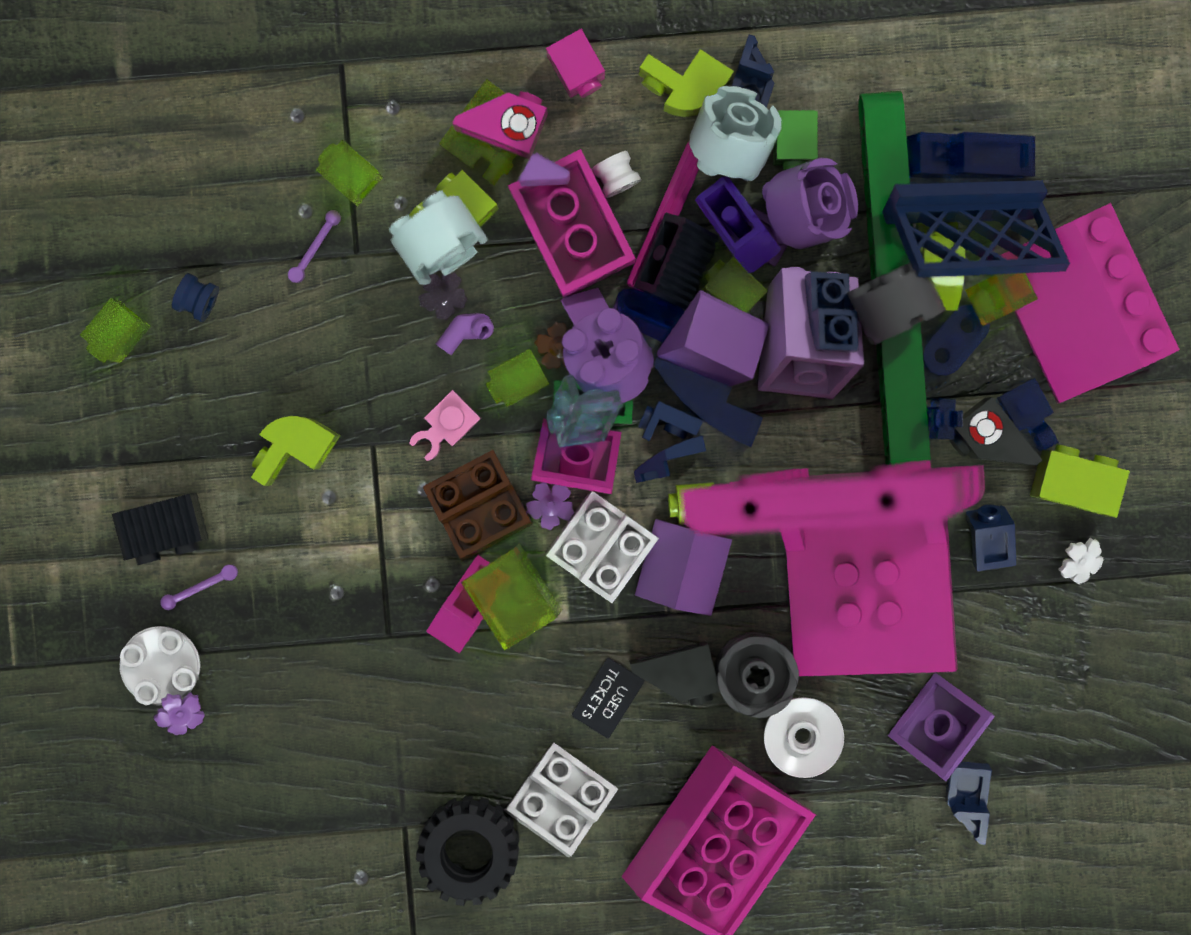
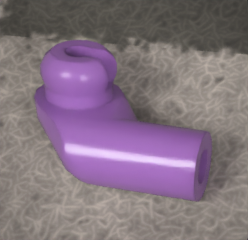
[436,313,494,356]

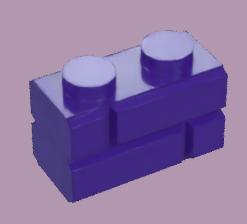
[695,176,781,274]

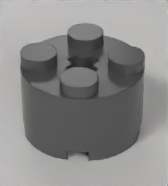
[847,262,946,345]
[715,632,799,718]

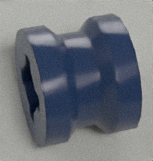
[171,273,219,322]

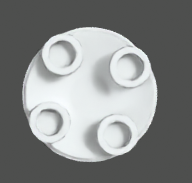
[120,626,200,705]

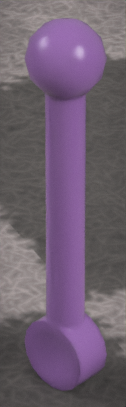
[288,210,341,283]
[160,564,238,610]

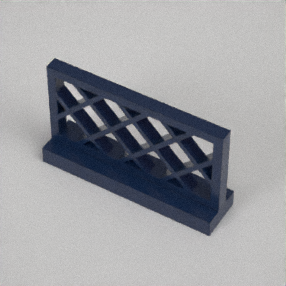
[882,180,1070,278]

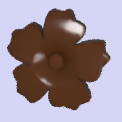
[534,322,566,369]

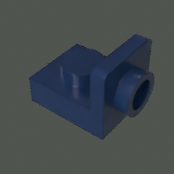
[638,401,703,441]
[966,505,1016,572]

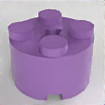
[762,158,858,249]
[562,308,654,404]

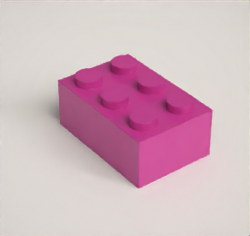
[508,149,636,298]

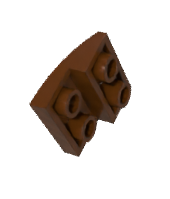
[423,450,533,561]

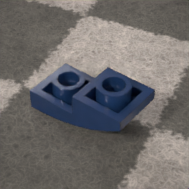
[805,272,858,352]

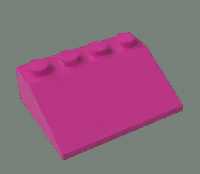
[997,203,1180,403]
[621,745,816,935]

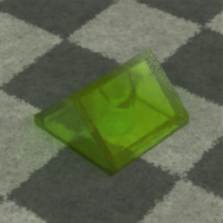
[461,543,562,651]

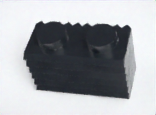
[633,212,719,310]
[112,493,209,566]

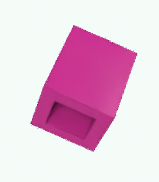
[546,29,605,98]

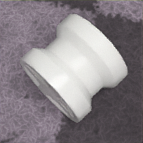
[592,151,641,198]

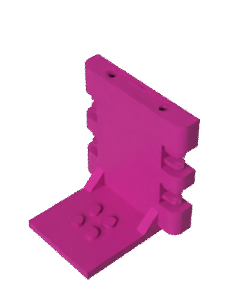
[682,460,985,676]

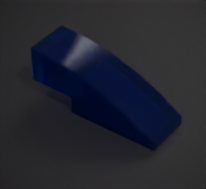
[907,132,1035,179]
[653,357,763,448]

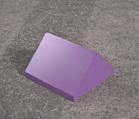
[657,290,769,388]
[635,518,732,616]
[888,673,995,781]

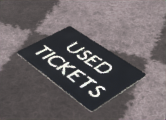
[572,658,645,738]

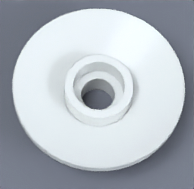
[764,697,844,778]

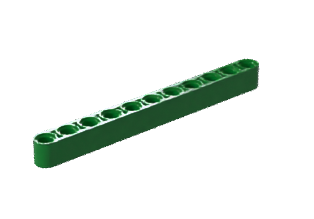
[858,91,931,499]

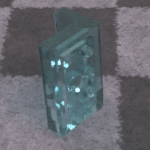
[547,375,623,447]

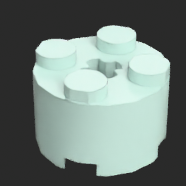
[689,86,781,181]
[389,191,487,285]

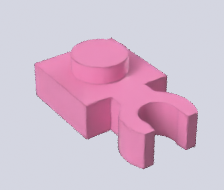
[409,390,481,461]

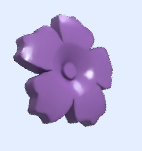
[526,482,574,530]
[154,693,205,735]

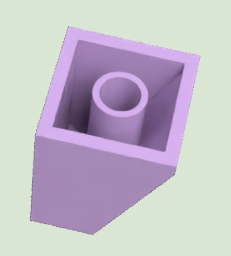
[758,267,864,399]

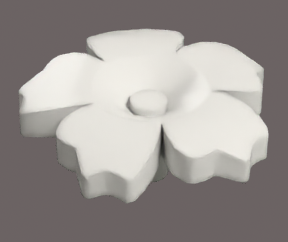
[1058,538,1104,584]

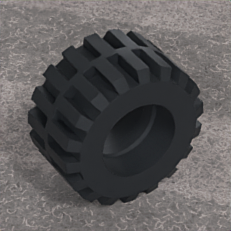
[416,796,520,906]

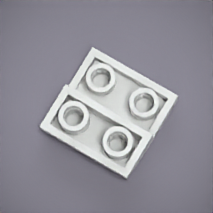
[545,491,659,603]
[504,743,618,857]

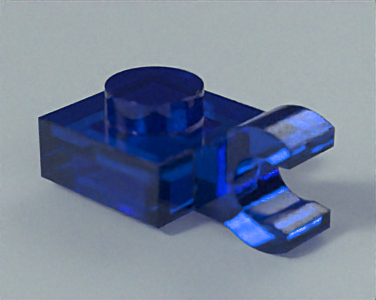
[997,378,1059,451]
[927,398,963,440]

